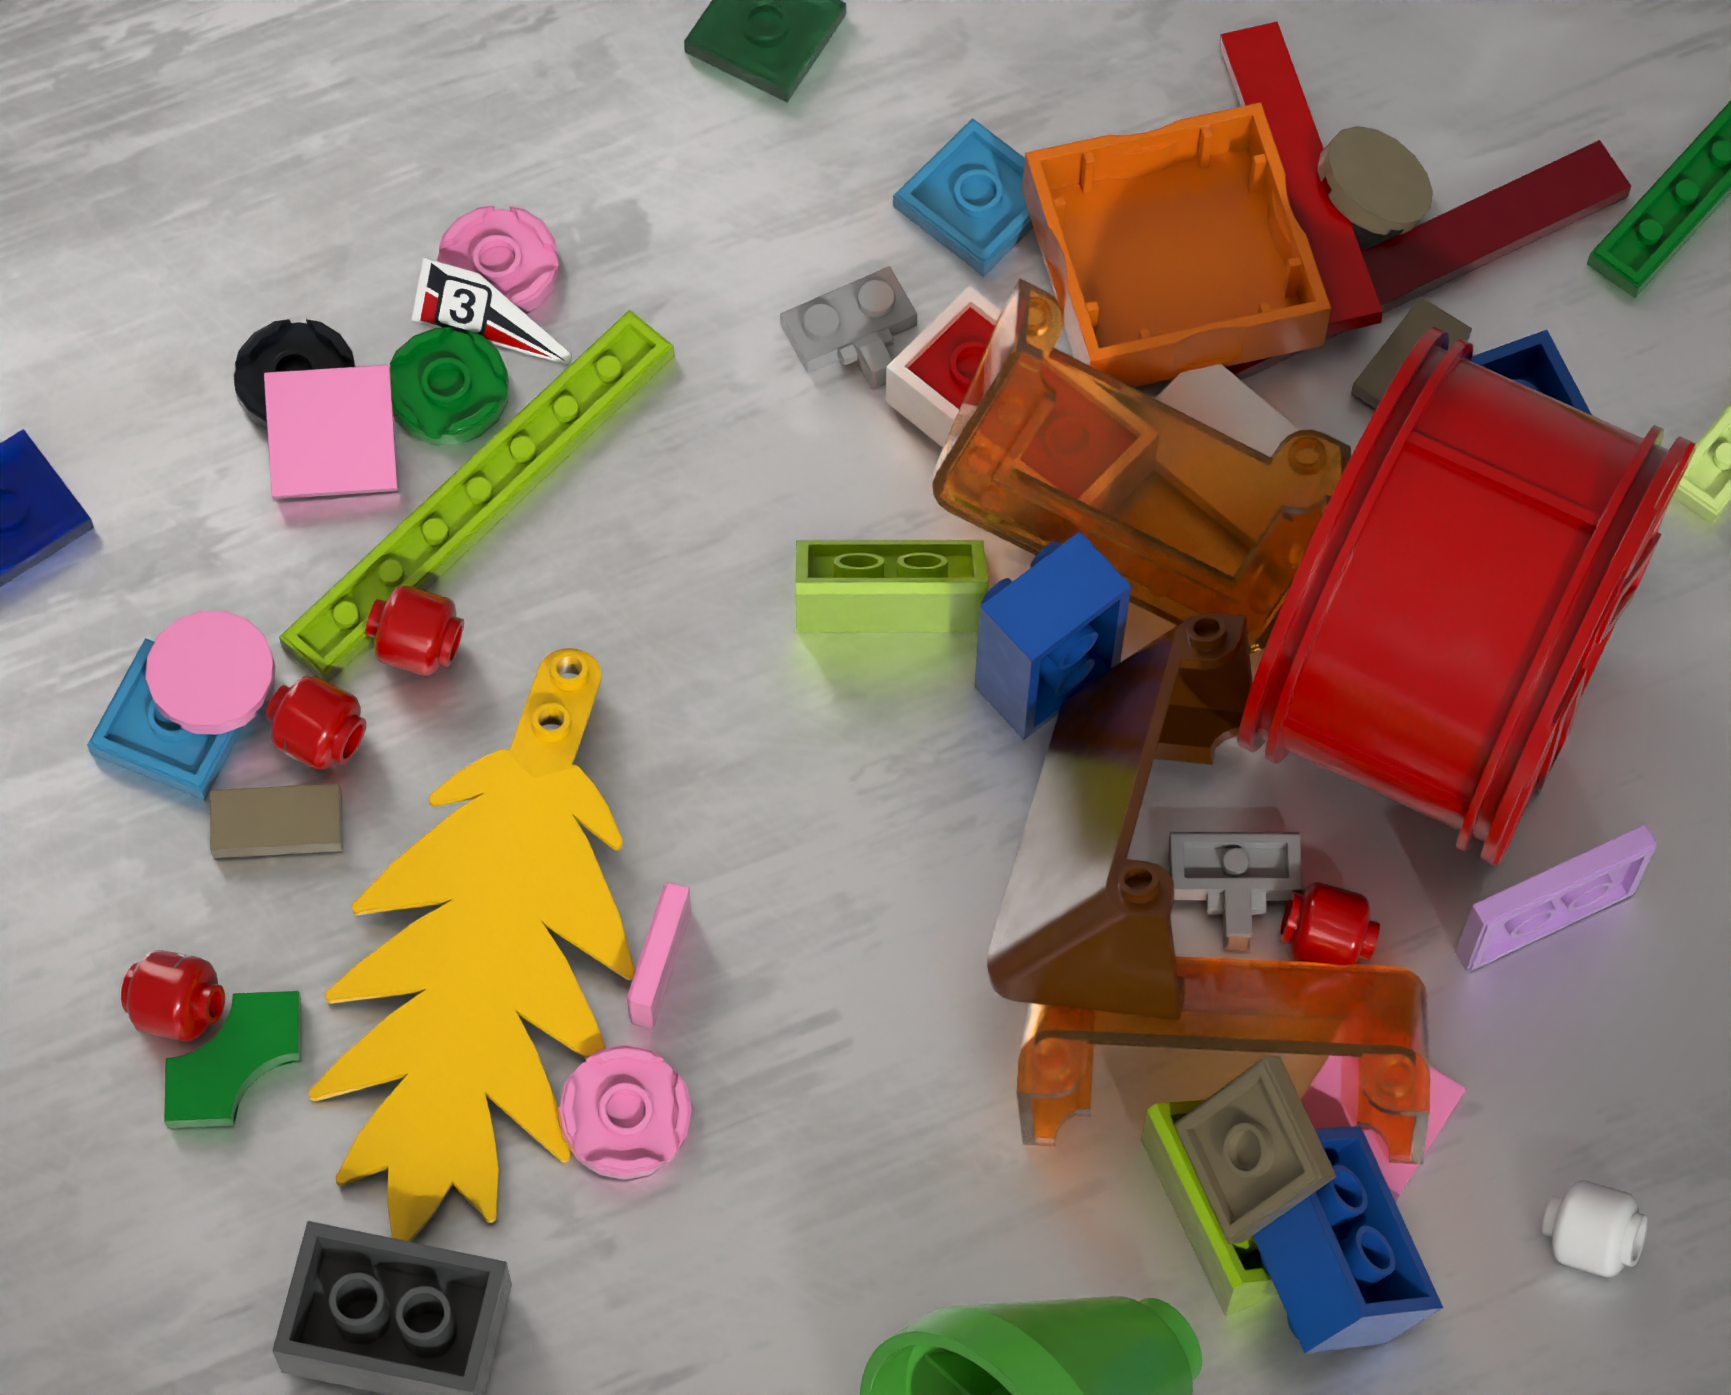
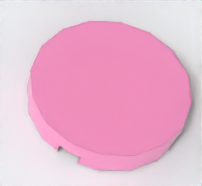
[437,206,559,314]
[146,611,276,734]
[558,1045,692,1180]

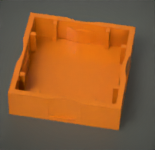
[1022,102,1331,393]

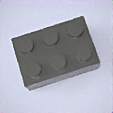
[272,1221,512,1395]

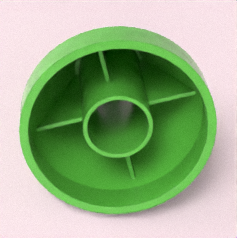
[860,1296,1202,1395]

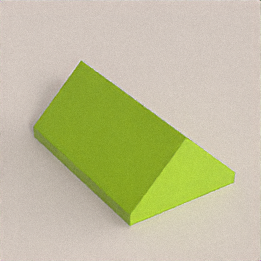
[795,540,988,632]
[1141,1100,1278,1317]

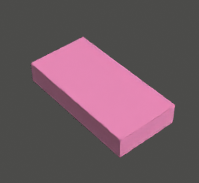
[627,882,691,1029]

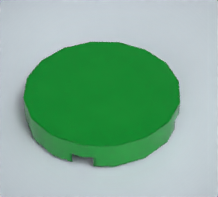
[390,328,509,445]

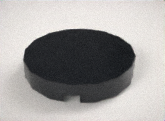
[234,319,355,431]

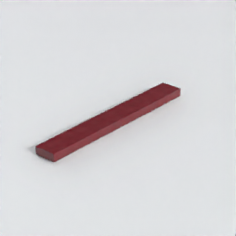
[1225,140,1631,381]

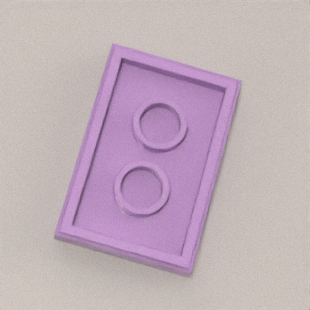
[1455,824,1657,971]

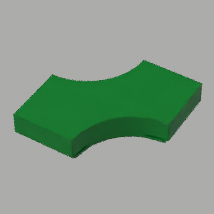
[164,991,301,1128]

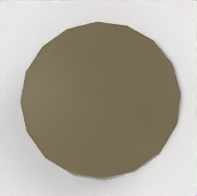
[1318,126,1433,235]

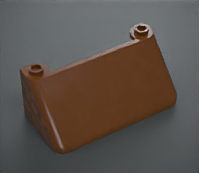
[987,613,1252,1021]

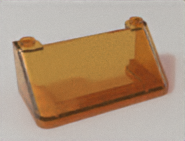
[932,278,1351,654]
[1016,956,1430,1164]

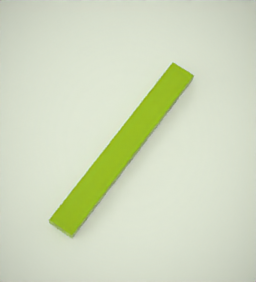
[279,309,675,682]

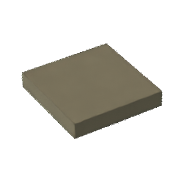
[1173,1056,1337,1244]

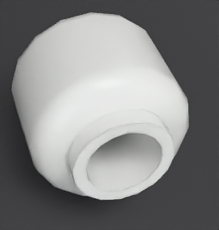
[1542,1180,1648,1277]

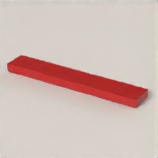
[1219,21,1383,336]

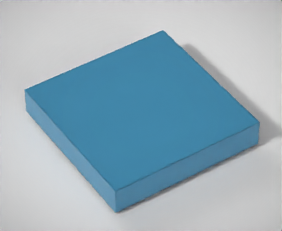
[893,118,1033,277]
[87,638,244,800]

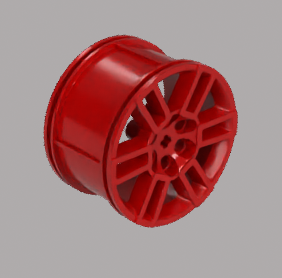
[1238,327,1697,867]

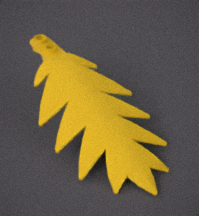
[309,648,635,1242]

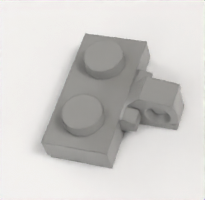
[780,266,917,390]
[1169,832,1303,950]

